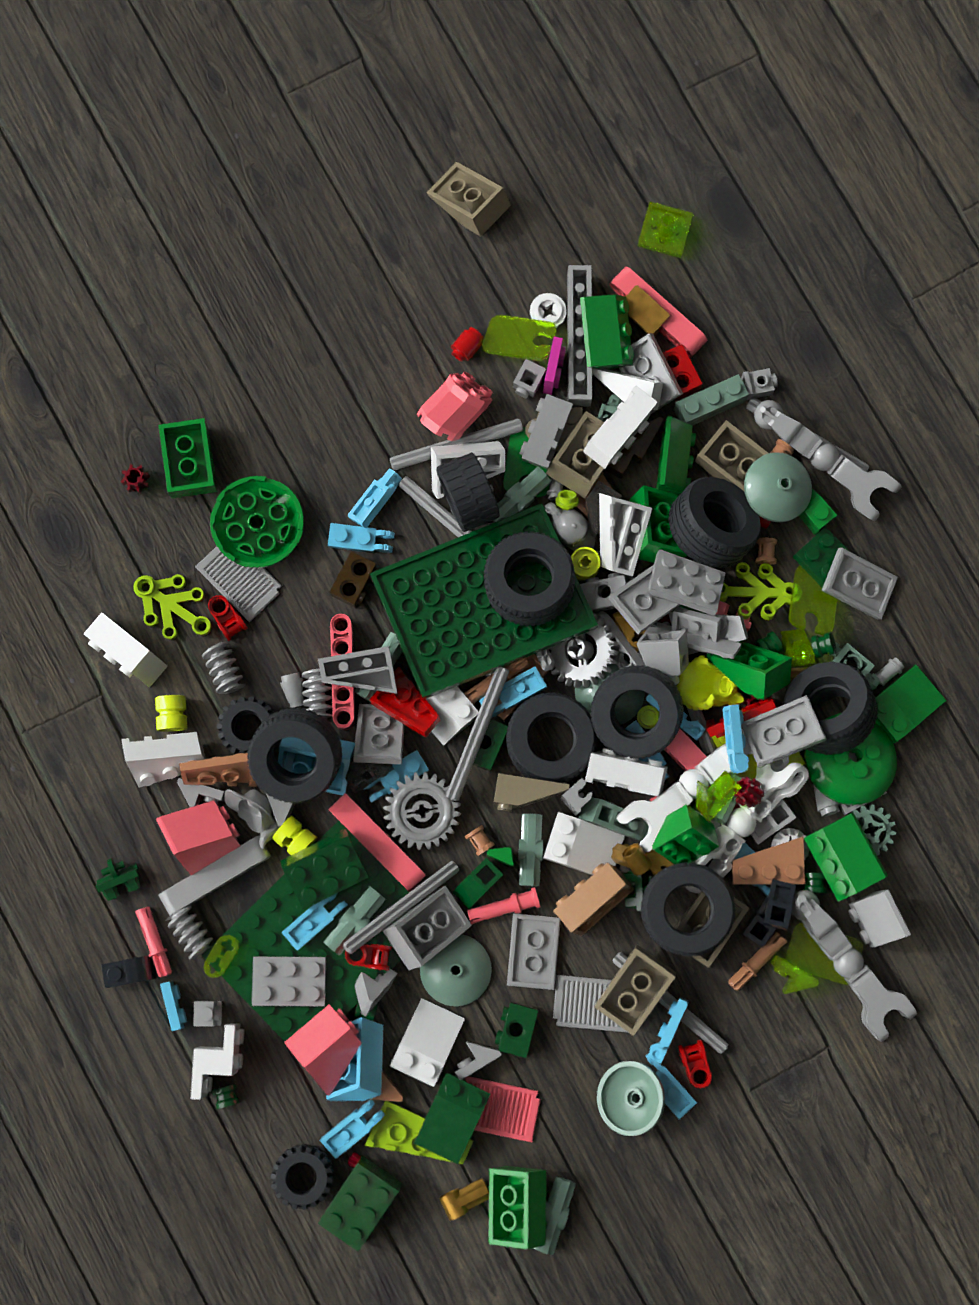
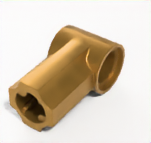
[611,843,652,876]
[439,1178,489,1221]

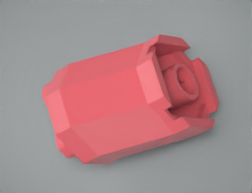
[417,372,493,441]

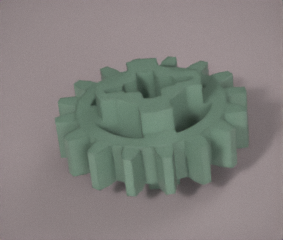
[851,805,896,855]

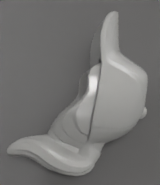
[543,502,595,551]
[224,789,279,849]

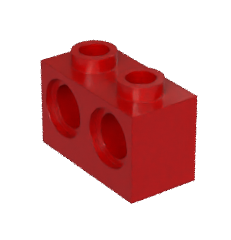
[663,344,703,401]

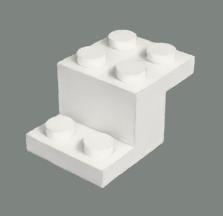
[191,1023,244,1099]

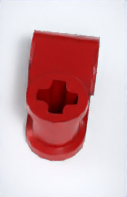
[208,595,248,641]
[345,944,392,970]
[678,1039,711,1088]

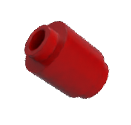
[451,327,484,362]

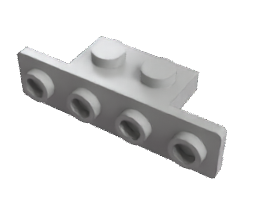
[646,607,741,659]

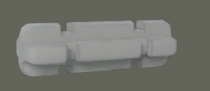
[536,649,554,671]

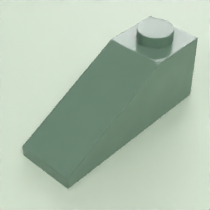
[578,797,649,841]

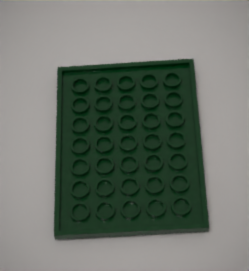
[370,503,598,700]
[202,821,419,1041]

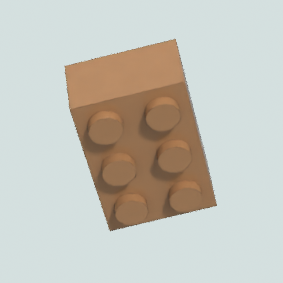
[553,863,635,936]

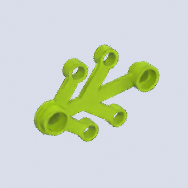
[719,562,801,620]
[134,574,212,640]

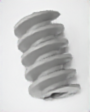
[202,641,246,694]
[302,669,333,718]
[166,905,213,960]

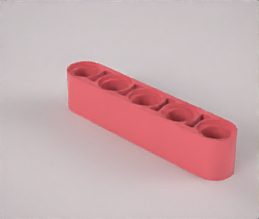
[609,267,707,357]
[330,614,355,730]
[664,729,741,811]
[328,793,426,892]

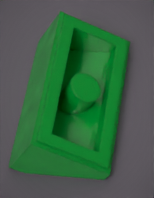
[487,847,513,867]

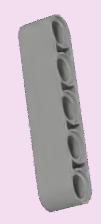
[158,836,271,916]

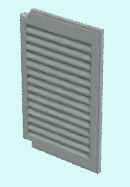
[195,546,282,622]
[553,975,629,1033]

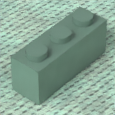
[674,374,749,426]

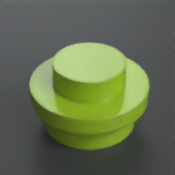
[556,490,579,510]
[637,705,660,729]

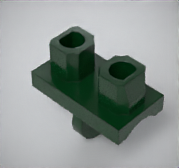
[96,858,140,901]
[623,871,654,911]

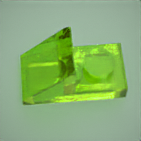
[781,628,815,667]
[696,770,741,822]
[771,954,819,994]

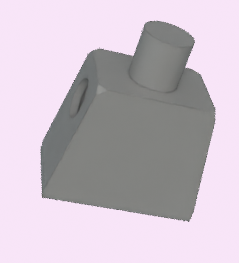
[637,630,689,685]

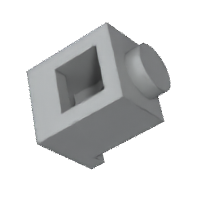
[513,359,546,398]
[741,368,777,400]
[194,1001,222,1026]

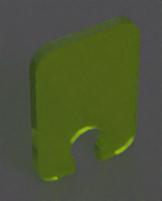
[482,315,556,361]
[789,566,837,636]
[785,923,863,985]

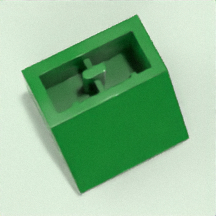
[652,804,720,864]

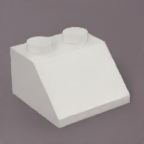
[426,686,479,746]

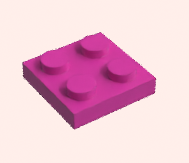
[543,336,566,395]

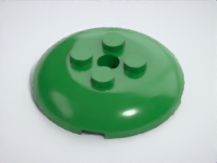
[210,476,304,568]
[804,713,897,806]

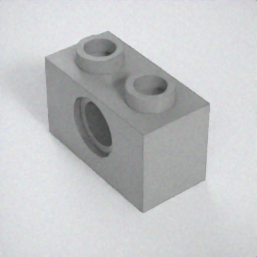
[580,572,630,613]

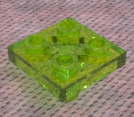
[637,202,693,258]

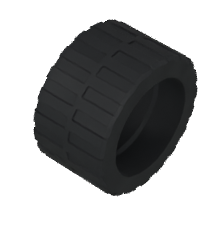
[436,452,500,532]

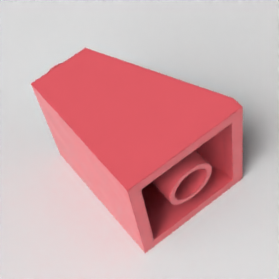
[156,800,241,875]
[284,1005,361,1096]

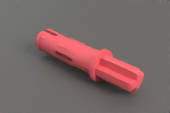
[135,906,172,977]

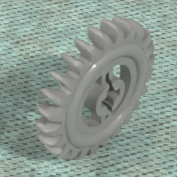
[548,613,618,688]
[383,772,461,850]

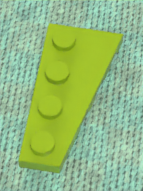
[365,1101,473,1164]

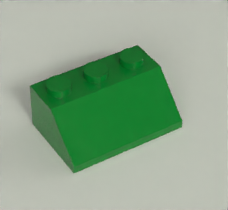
[580,295,634,369]
[656,416,696,495]
[629,485,687,563]
[804,813,888,902]

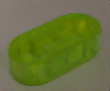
[204,935,239,978]

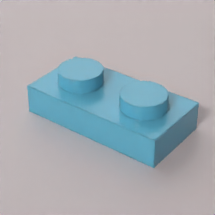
[160,981,187,1031]

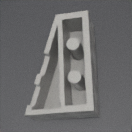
[519,394,573,470]
[318,646,398,693]

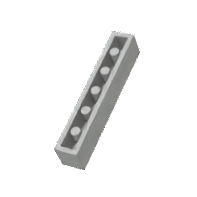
[567,265,592,407]

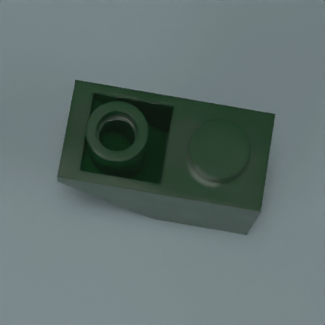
[453,858,503,909]

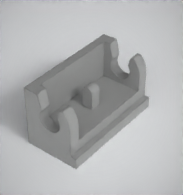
[560,778,592,816]

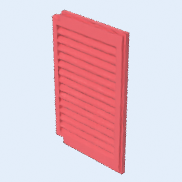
[465,1076,541,1142]

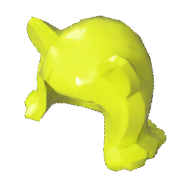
[677,655,744,711]

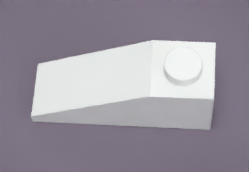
[592,368,663,410]

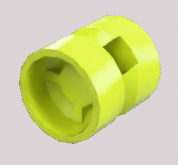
[571,547,601,582]
[155,695,188,732]
[272,816,317,855]

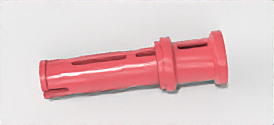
[467,887,541,925]

